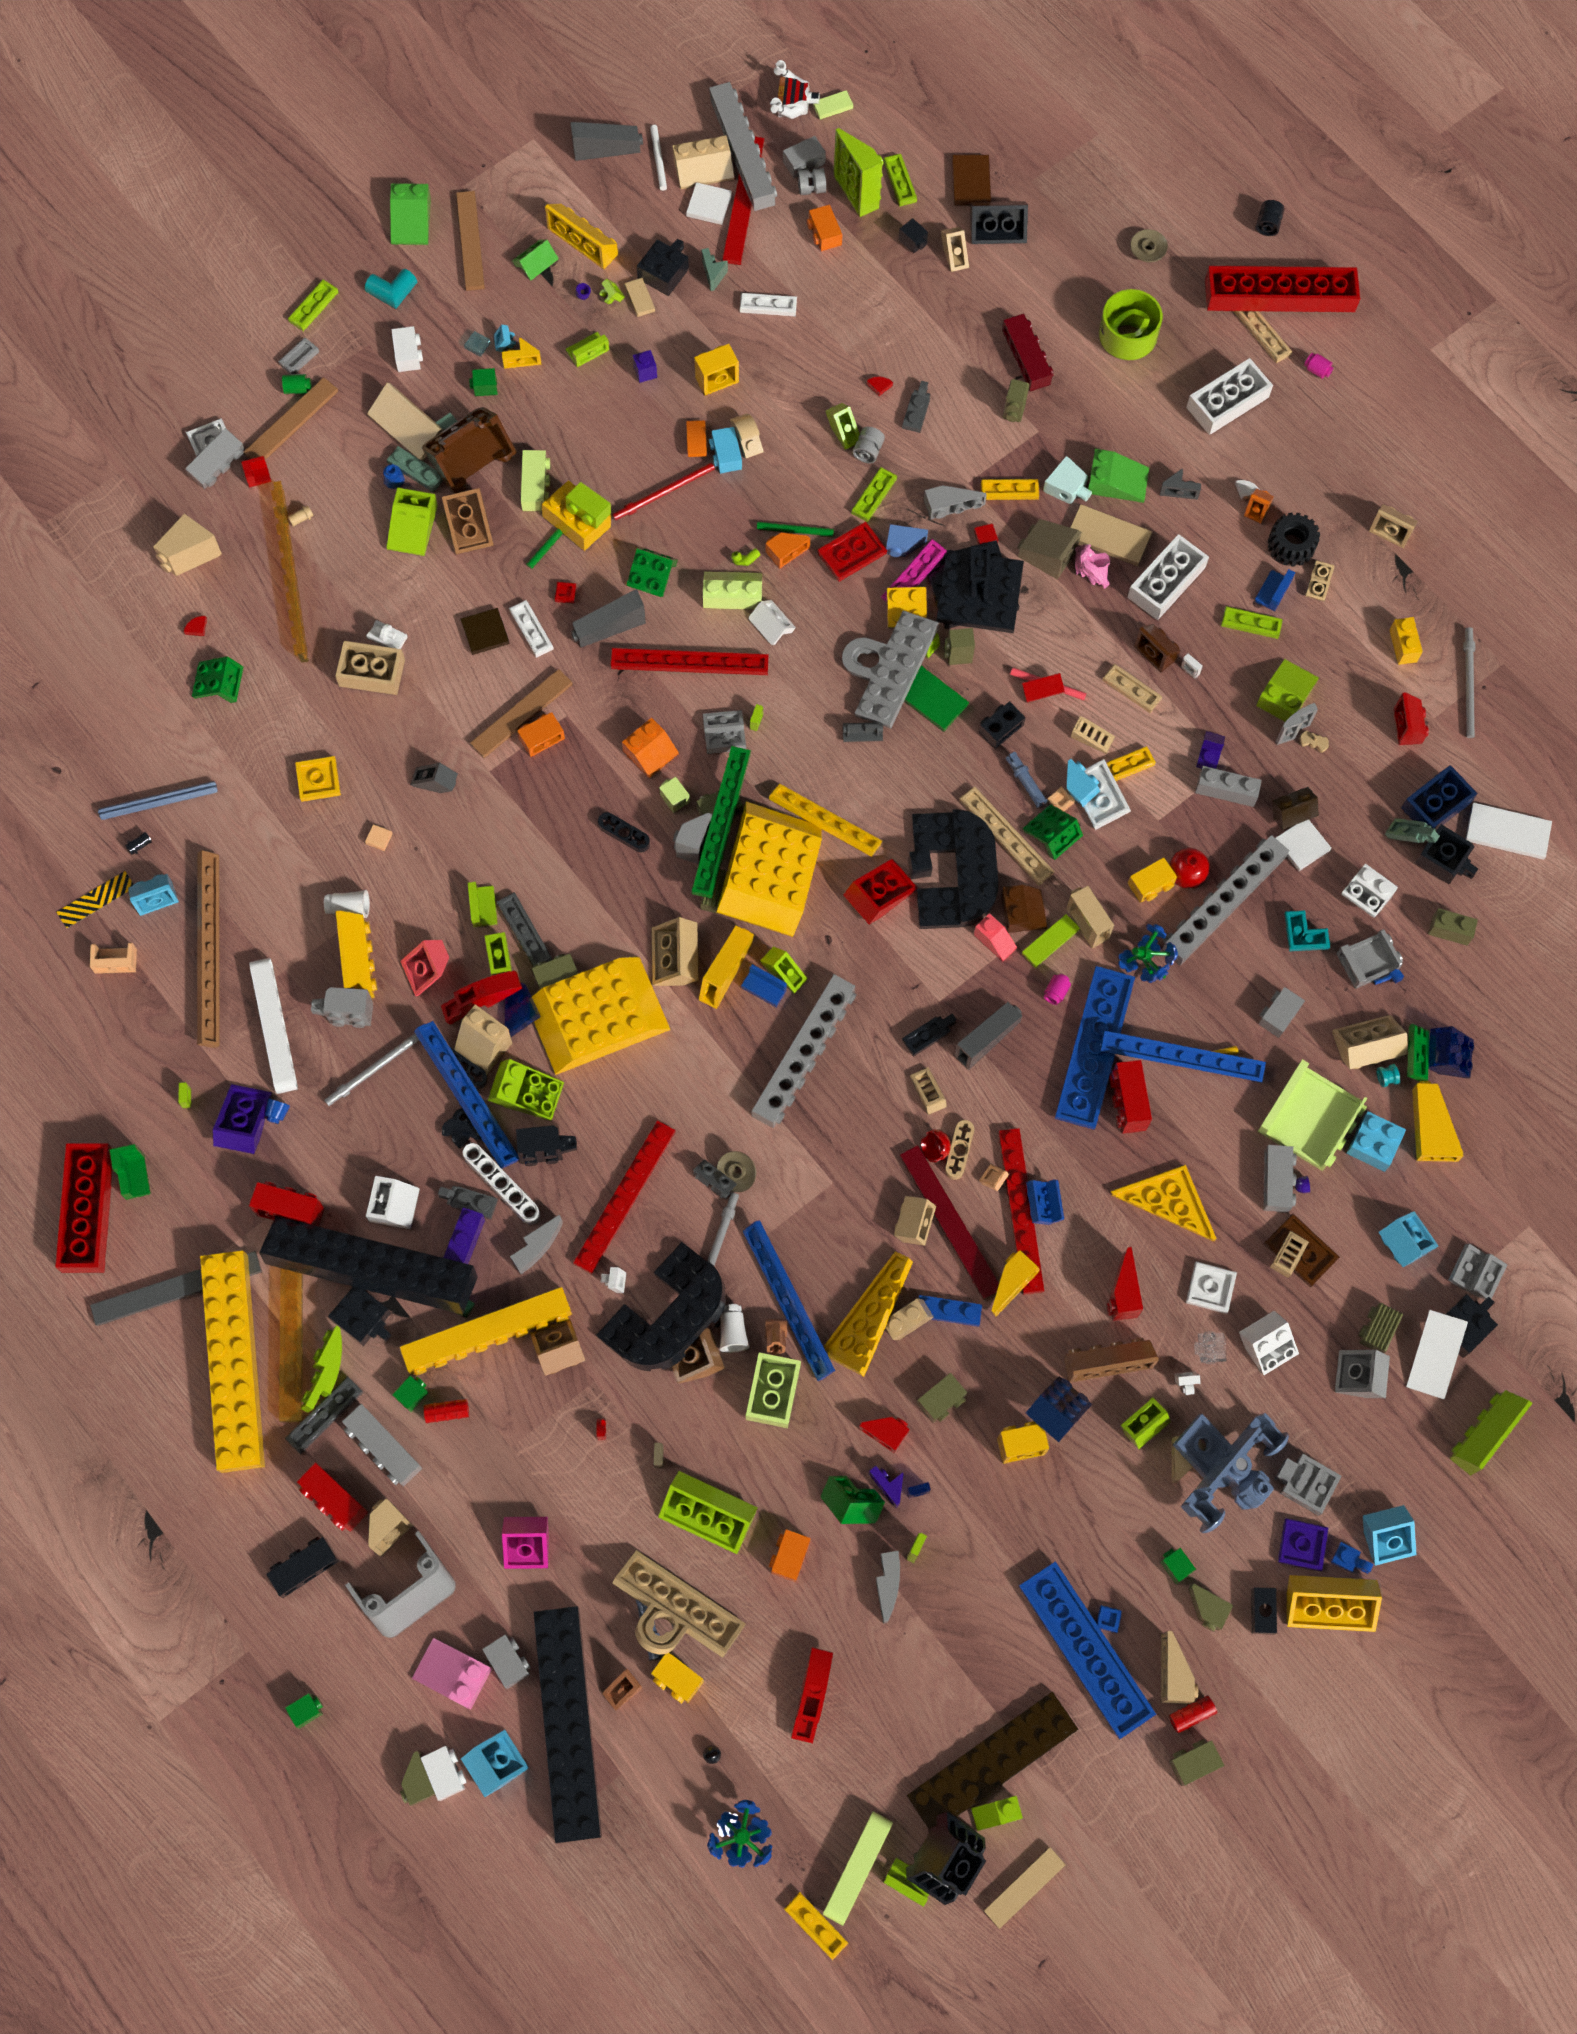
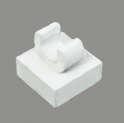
[601,1267,627,1293]
[1174,1371,1201,1395]

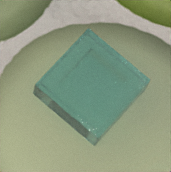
[464,331,491,357]

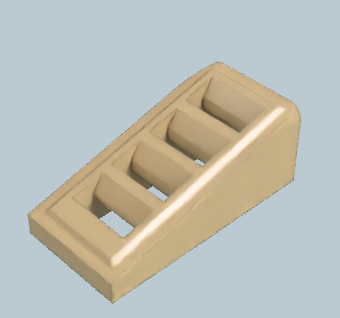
[1071,716,1115,754]
[910,1067,947,1114]
[1270,1231,1309,1278]

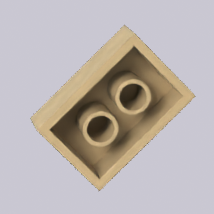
[336,641,405,695]

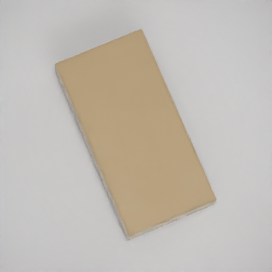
[625,278,655,317]

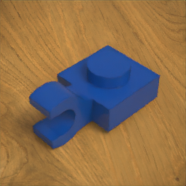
[1331,1542,1374,1574]

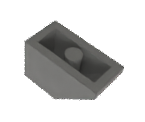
[410,763,458,793]

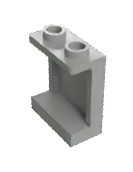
[1336,929,1403,989]

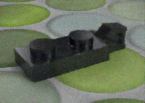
[902,1014,957,1057]

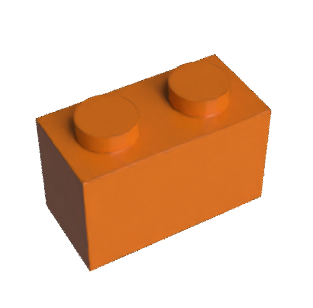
[806,204,842,251]
[517,712,565,757]
[769,1529,811,1582]

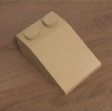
[1161,1631,1198,1704]

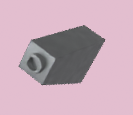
[570,122,643,161]
[571,589,646,648]
[954,1002,1022,1070]

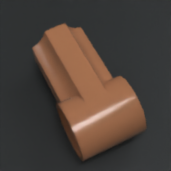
[765,1319,787,1356]

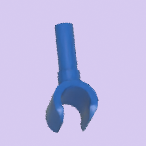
[1374,969,1404,985]

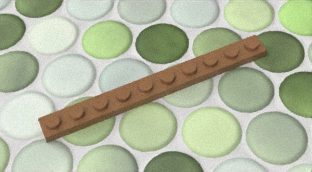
[197,850,220,1048]

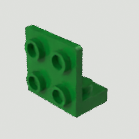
[626,547,678,597]
[192,656,244,703]
[1023,804,1083,860]

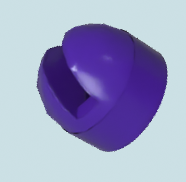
[575,283,591,300]
[1295,1176,1310,1193]

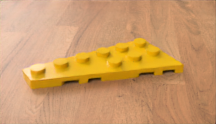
[823,1251,913,1377]

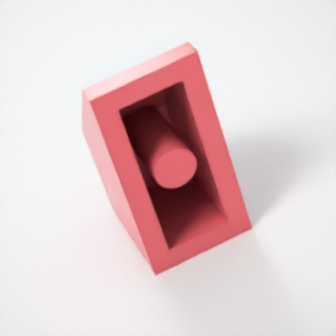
[974,913,1017,962]

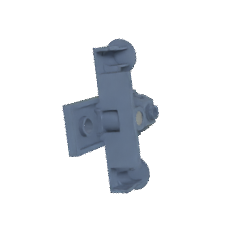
[1173,1413,1289,1533]

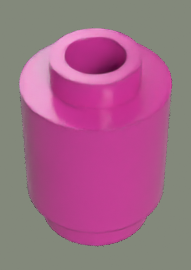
[1304,352,1334,379]
[1044,974,1071,1005]

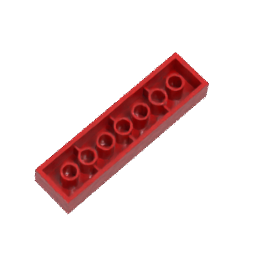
[1205,266,1361,312]

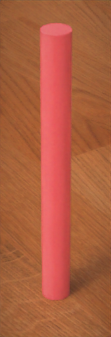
[1010,668,1087,701]

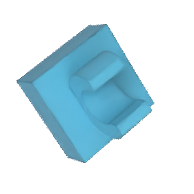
[494,324,516,352]

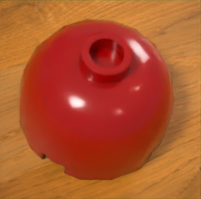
[1169,847,1209,889]

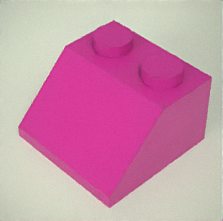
[502,1517,549,1569]

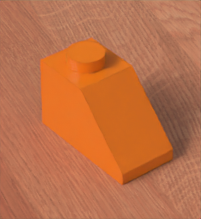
[1244,488,1274,524]
[765,533,810,569]

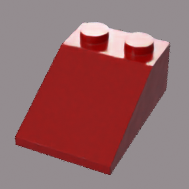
[843,859,918,925]
[1106,1247,1143,1321]

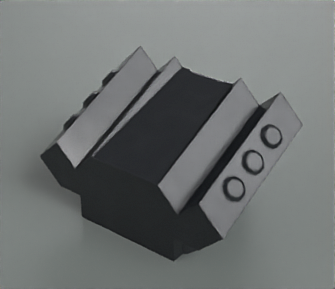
[906,1812,986,1905]

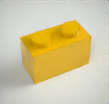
[1389,617,1423,665]
[1127,858,1177,903]

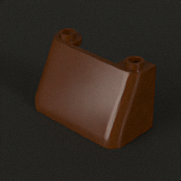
[422,407,517,494]

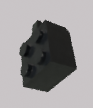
[637,238,689,297]
[1415,824,1478,884]
[516,1125,577,1166]
[328,1287,392,1347]
[1445,1294,1498,1358]

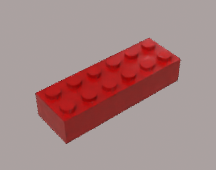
[55,1143,113,1273]

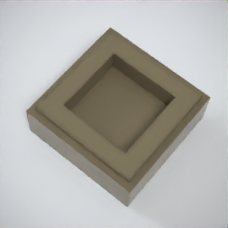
[653,1443,664,1468]

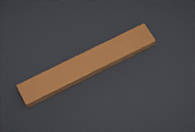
[456,191,485,291]
[244,377,338,460]
[470,669,572,758]

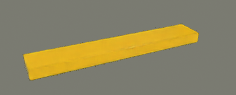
[769,783,882,857]

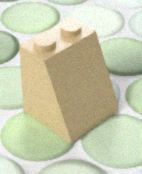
[153,514,222,576]
[454,1005,512,1075]

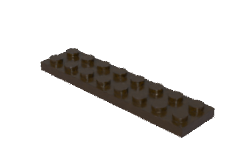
[906,1691,1079,1829]

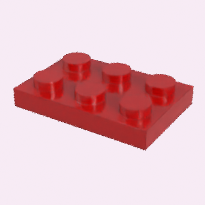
[817,521,887,582]

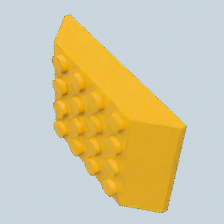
[716,802,822,937]
[526,957,670,1075]

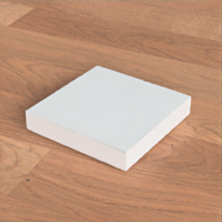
[686,182,732,225]
[186,418,226,456]
[1276,820,1331,871]
[1186,1262,1237,1314]

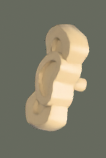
[1299,731,1329,753]

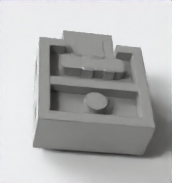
[1275,1454,1342,1516]

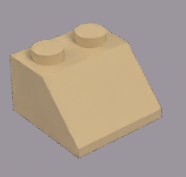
[1369,504,1418,548]

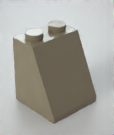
[1017,519,1082,580]

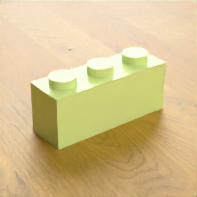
[521,450,550,511]

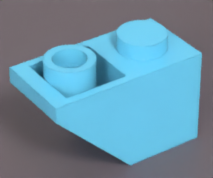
[1067,759,1100,807]

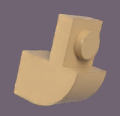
[729,413,764,458]

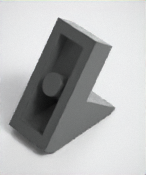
[1160,469,1201,500]

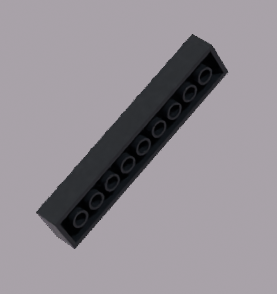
[259,1216,478,1315]
[534,1606,602,1844]

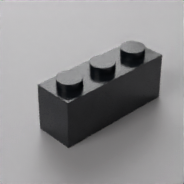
[266,1537,340,1598]

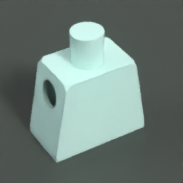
[1043,456,1092,504]

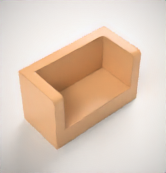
[90,943,137,974]

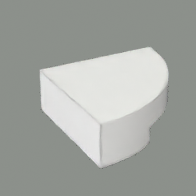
[1235,480,1260,500]

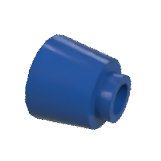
[383,464,405,489]
[265,1099,290,1124]

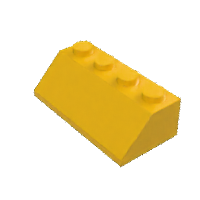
[545,203,618,270]
[336,911,377,998]
[1287,1575,1382,1632]

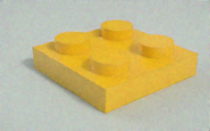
[887,587,927,628]
[295,756,341,802]

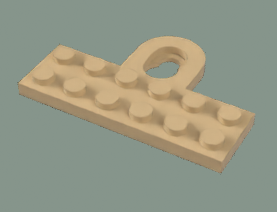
[613,1550,746,1658]

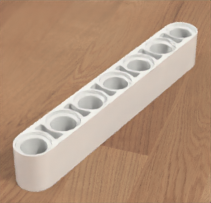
[249,958,298,1094]

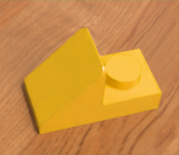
[502,337,542,369]

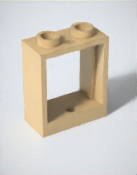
[1066,886,1114,948]

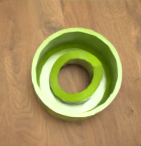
[1099,289,1163,360]

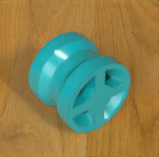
[1376,1064,1400,1088]

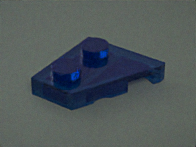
[505,982,541,1037]

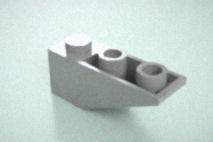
[924,485,987,519]

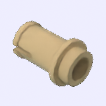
[288,506,314,527]

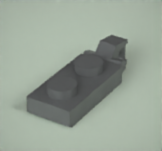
[902,381,931,433]
[438,1186,498,1220]

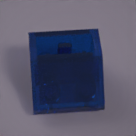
[1429,1026,1475,1079]

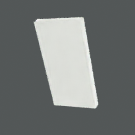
[1465,802,1552,860]

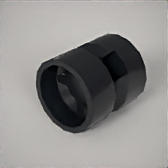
[1256,200,1285,236]

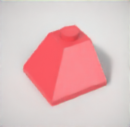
[400,940,449,996]

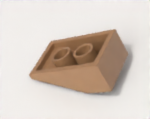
[442,488,494,554]

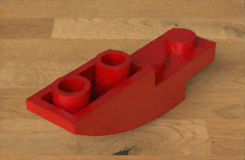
[441,970,522,1025]
[791,1647,833,1744]

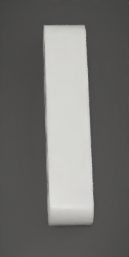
[463,1143,540,1225]

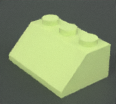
[703,572,762,609]

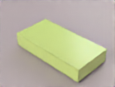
[813,90,853,120]

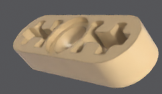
[945,1120,974,1180]

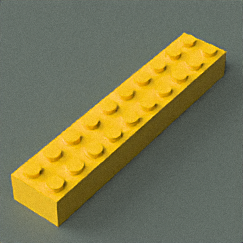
[200,1250,265,1473]

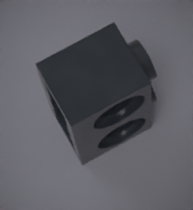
[979,701,1026,749]

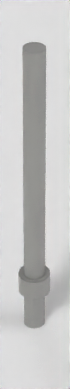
[1463,627,1475,738]
[324,1034,419,1106]
[707,1192,739,1266]

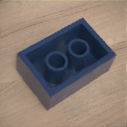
[1401,765,1478,831]
[1025,1376,1092,1443]

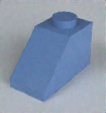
[886,524,928,557]

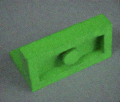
[512,239,559,280]

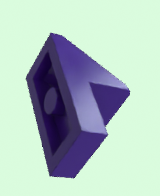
[1196,731,1225,769]
[869,1466,903,1508]

